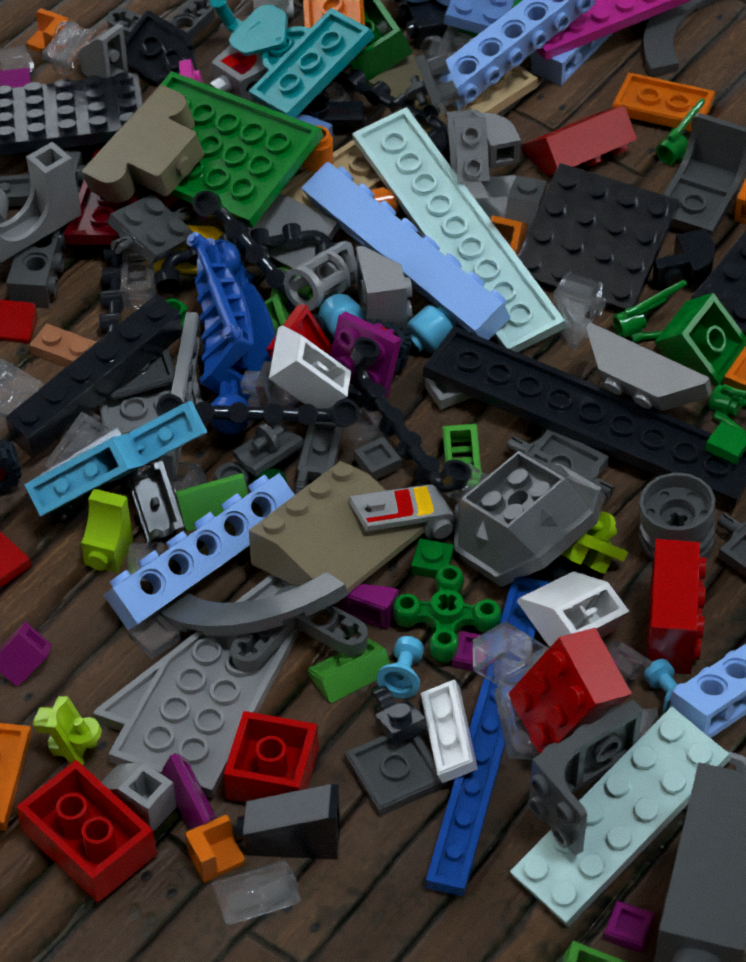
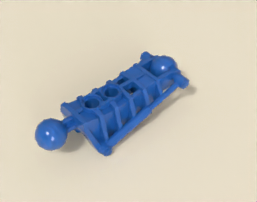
[187,232,276,436]

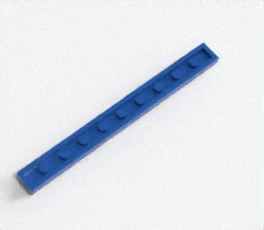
[426,576,549,897]

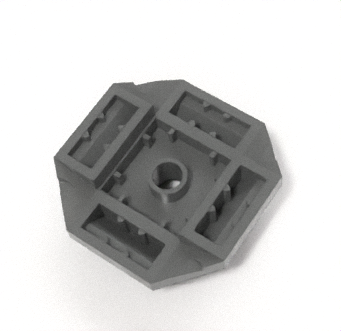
[454,451,606,587]

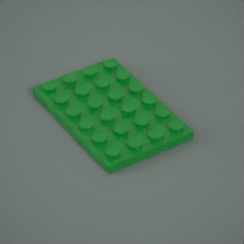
[160,71,324,228]

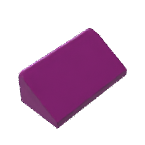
[161,753,217,830]

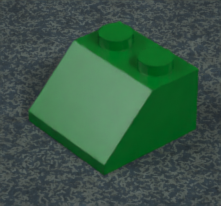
[654,293,746,386]

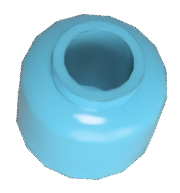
[318,294,366,339]
[407,305,456,355]

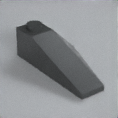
[463,175,547,239]

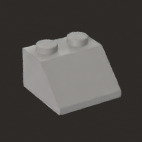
[356,246,412,331]

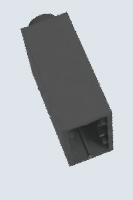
[654,762,746,962]

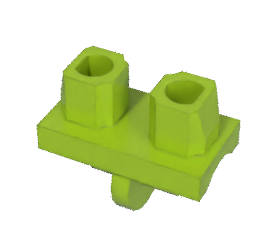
[562,511,628,574]
[33,696,102,765]

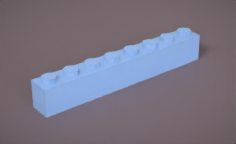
[301,161,511,340]

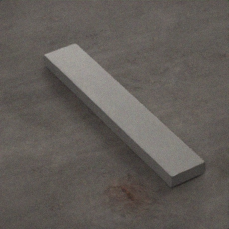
[160,312,202,480]

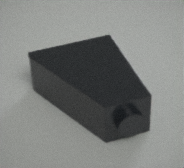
[237,784,341,860]

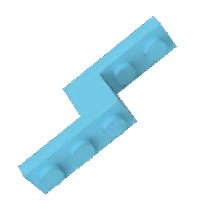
[24,401,207,516]

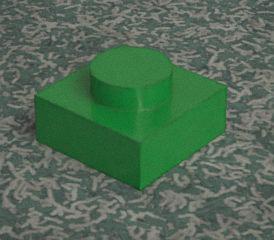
[411,538,454,579]

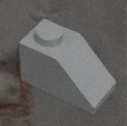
[79,23,128,78]

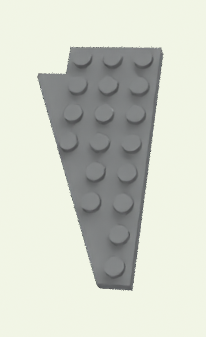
[93,574,301,798]

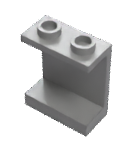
[446,110,490,183]

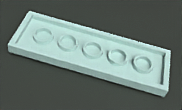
[510,706,731,928]

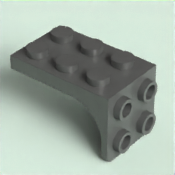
[663,113,746,238]
[528,699,643,856]

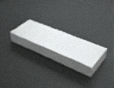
[421,679,478,783]

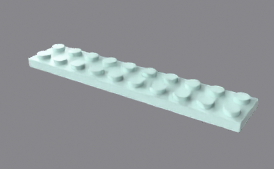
[352,107,566,352]

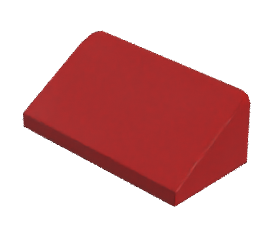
[0,299,38,343]

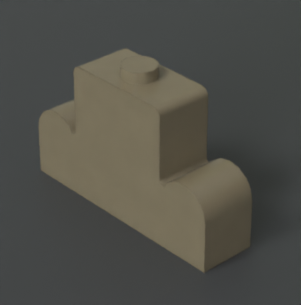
[81,84,204,203]

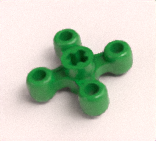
[392,565,502,663]

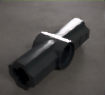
[299,95,364,128]

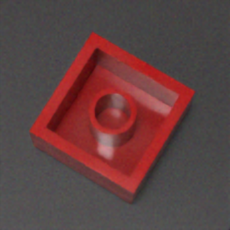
[224,711,319,803]

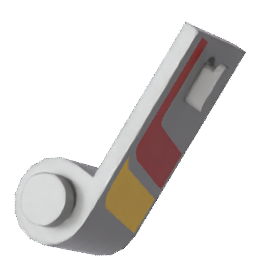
[348,485,457,539]

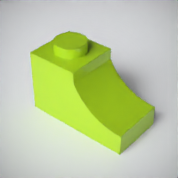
[81,489,133,573]

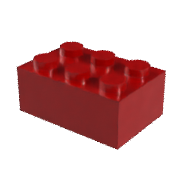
[646,539,706,674]
[508,628,632,754]
[16,759,157,903]

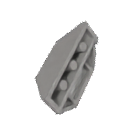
[586,322,712,411]

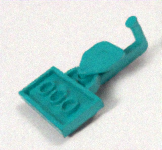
[209,0,375,118]

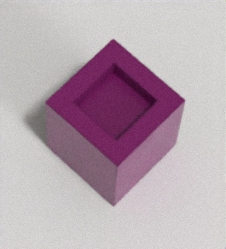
[0,621,52,686]

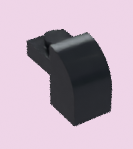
[652,228,715,293]

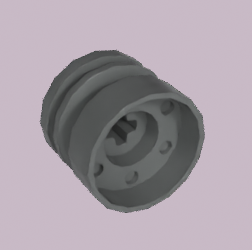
[639,473,715,561]

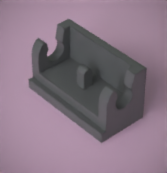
[127,460,184,545]

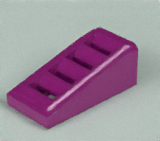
[333,584,399,630]

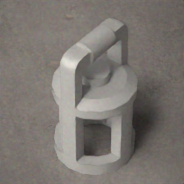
[283,241,357,311]

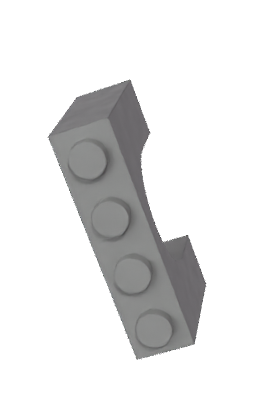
[0,142,82,263]

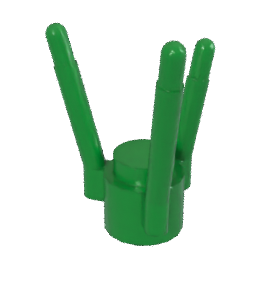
[656,99,705,165]
[613,280,687,343]
[709,384,746,432]

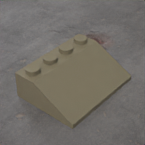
[249,461,424,605]

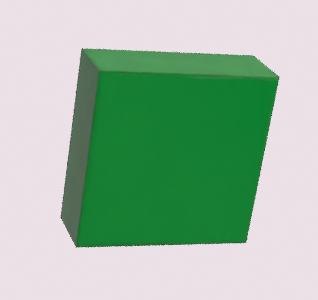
[705,421,746,464]

